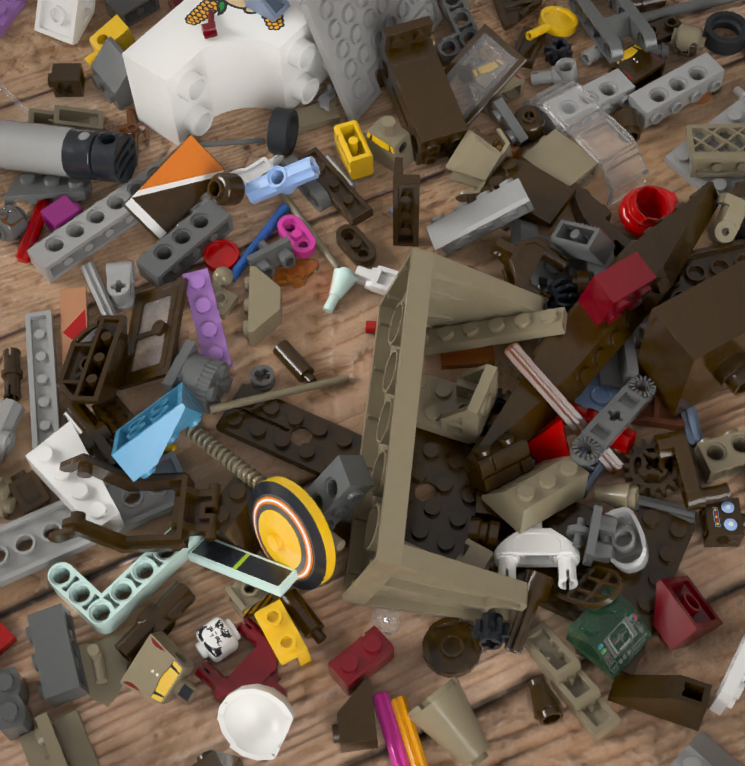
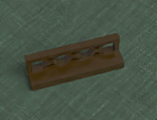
[393,157,420,247]

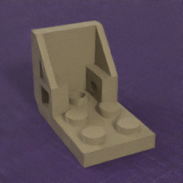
[416,364,498,444]

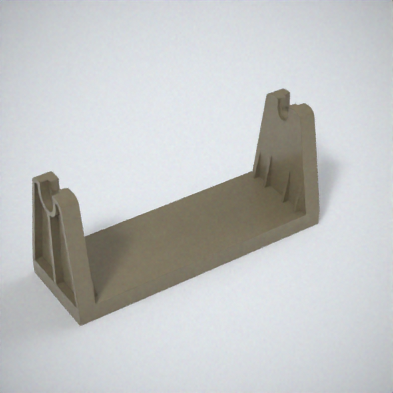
[341,247,544,623]

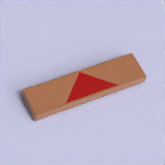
[60,286,89,367]

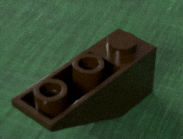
[608,675,712,731]

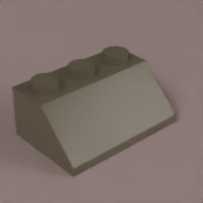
[481,456,589,534]

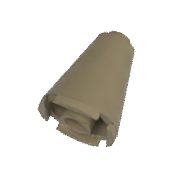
[406,676,490,766]

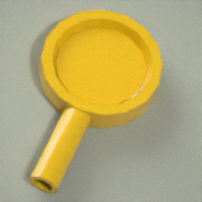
[525,6,578,41]

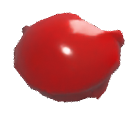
[618,185,679,238]

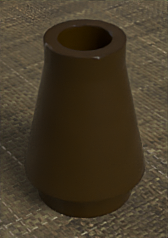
[528,676,563,726]

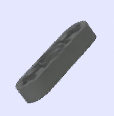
[281,155,332,212]

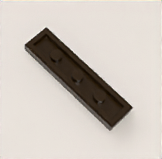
[297,147,373,226]

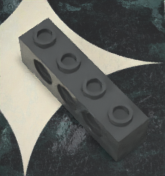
[136,199,234,287]
[306,455,374,530]

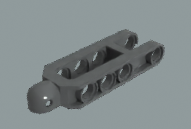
[568,0,657,63]

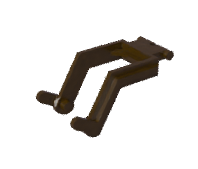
[48,453,221,553]

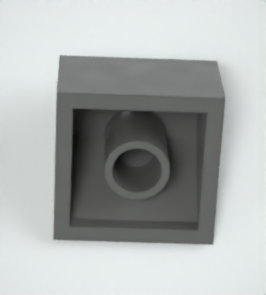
[91,36,134,110]

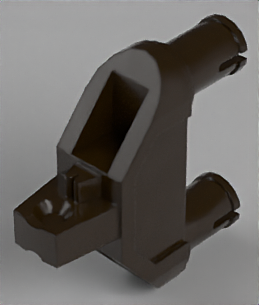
[489,237,570,308]

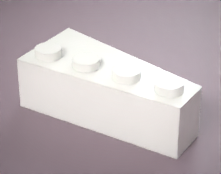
[26,420,125,532]

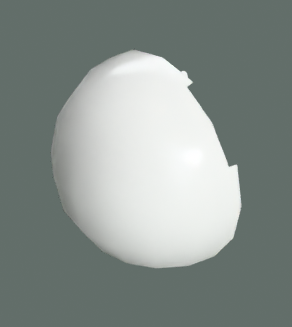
[217,684,295,760]

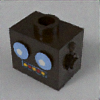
[699,498,745,547]

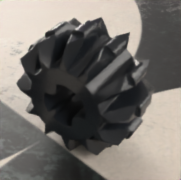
[541,278,580,312]

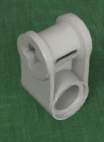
[106,261,136,311]

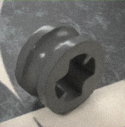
[250,365,275,392]

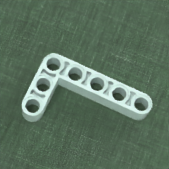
[48,528,203,634]

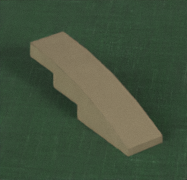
[524,622,621,741]

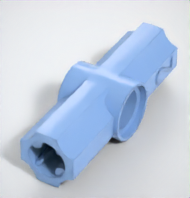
[245,156,320,204]

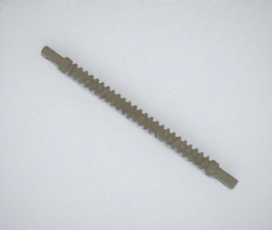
[180,425,346,551]

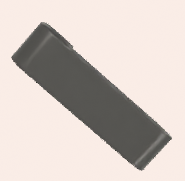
[438,0,481,66]

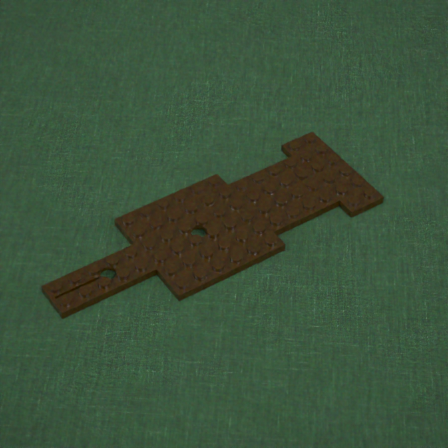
[216,383,696,675]

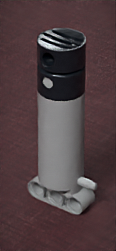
[0,119,137,184]

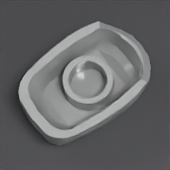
[600,507,649,574]

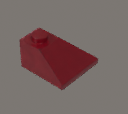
[654,575,723,650]

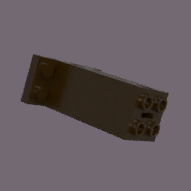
[377,15,468,166]

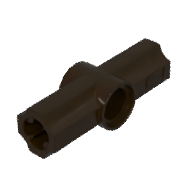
[63,403,123,470]
[114,581,196,663]

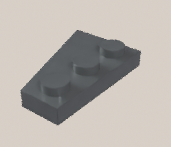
[3,173,92,205]

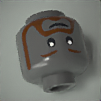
[0,204,28,242]

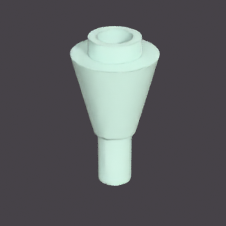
[323,267,357,314]

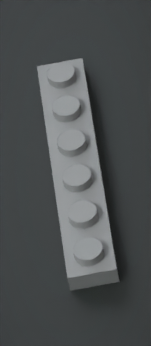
[25,310,61,450]

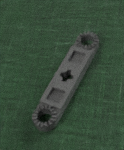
[569,375,656,466]

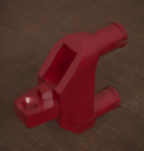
[195,616,288,703]

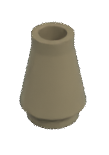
[595,482,639,509]

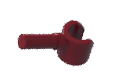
[201,10,218,39]

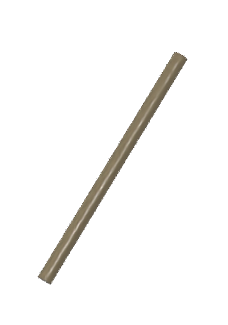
[278,193,341,269]
[208,374,350,414]

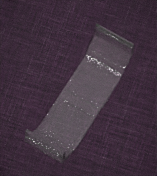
[523,81,649,206]

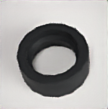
[702,11,745,56]
[267,107,299,156]

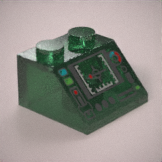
[566,587,652,680]

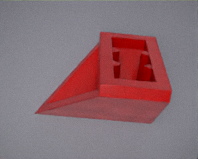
[527,415,570,463]

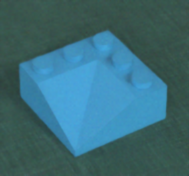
[111,382,203,482]

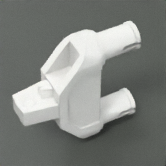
[494,522,580,590]

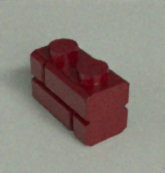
[328,625,394,696]

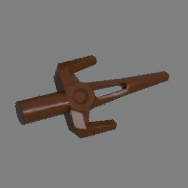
[116,109,150,167]

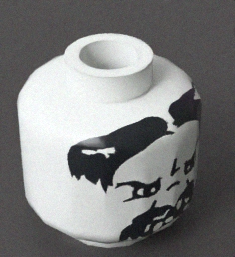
[194,617,241,663]

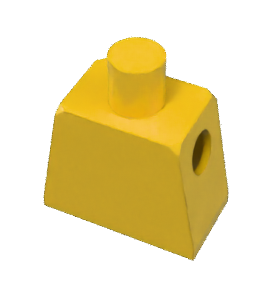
[84,15,136,70]

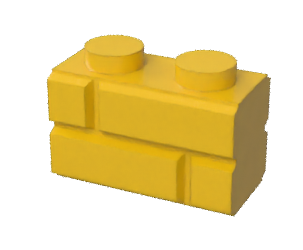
[333,120,374,180]

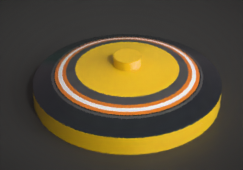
[248,476,336,590]

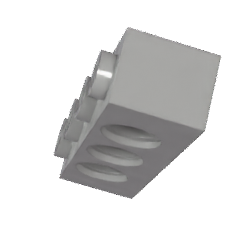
[627,52,725,129]
[539,68,635,137]

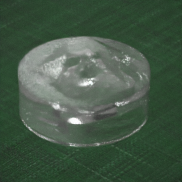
[372,608,401,636]

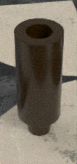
[273,340,317,383]
[280,589,327,644]

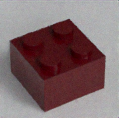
[578,251,657,327]

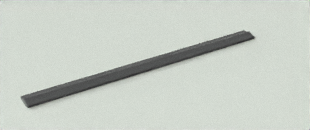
[200,138,266,147]

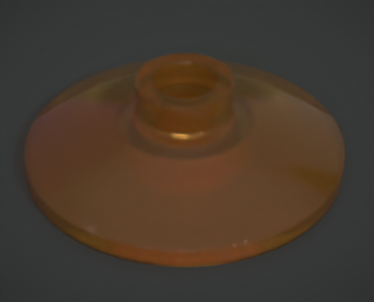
[270,258,320,288]

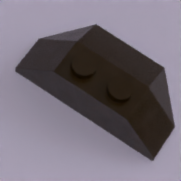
[57,315,128,404]

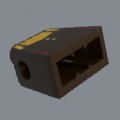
[608,43,666,92]

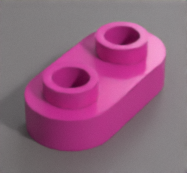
[277,215,316,258]

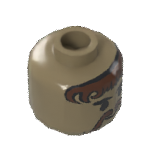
[670,23,706,57]

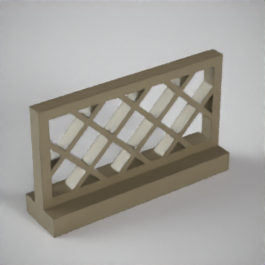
[686,124,745,178]

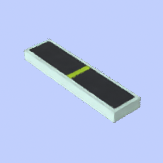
[188,538,298,597]

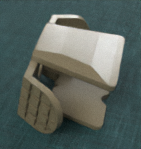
[446,128,512,203]

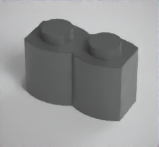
[0,666,34,741]

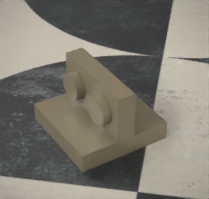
[18,710,100,766]

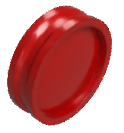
[203,239,240,273]

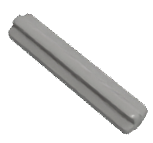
[81,262,117,315]

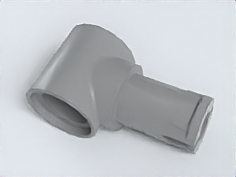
[531,58,579,90]

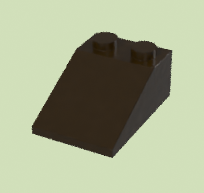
[480,157,576,227]

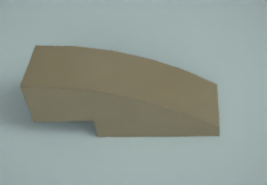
[27,105,103,131]

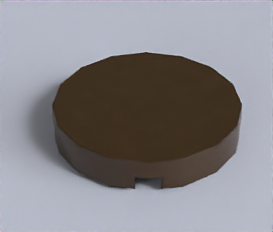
[422,617,482,678]

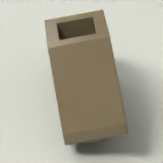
[243,266,282,346]

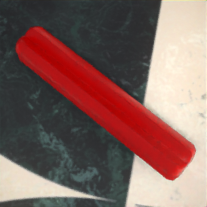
[15,199,50,264]

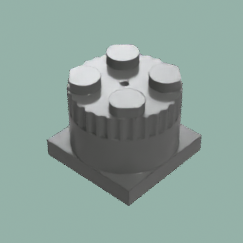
[162,339,233,415]

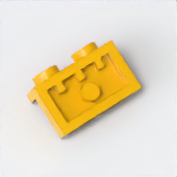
[254,599,311,666]

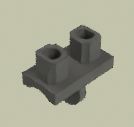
[246,236,296,278]
[566,505,618,567]

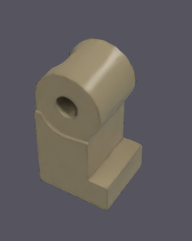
[708,192,745,243]

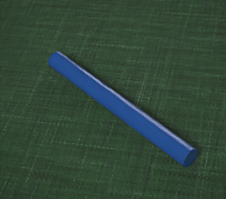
[231,203,289,282]

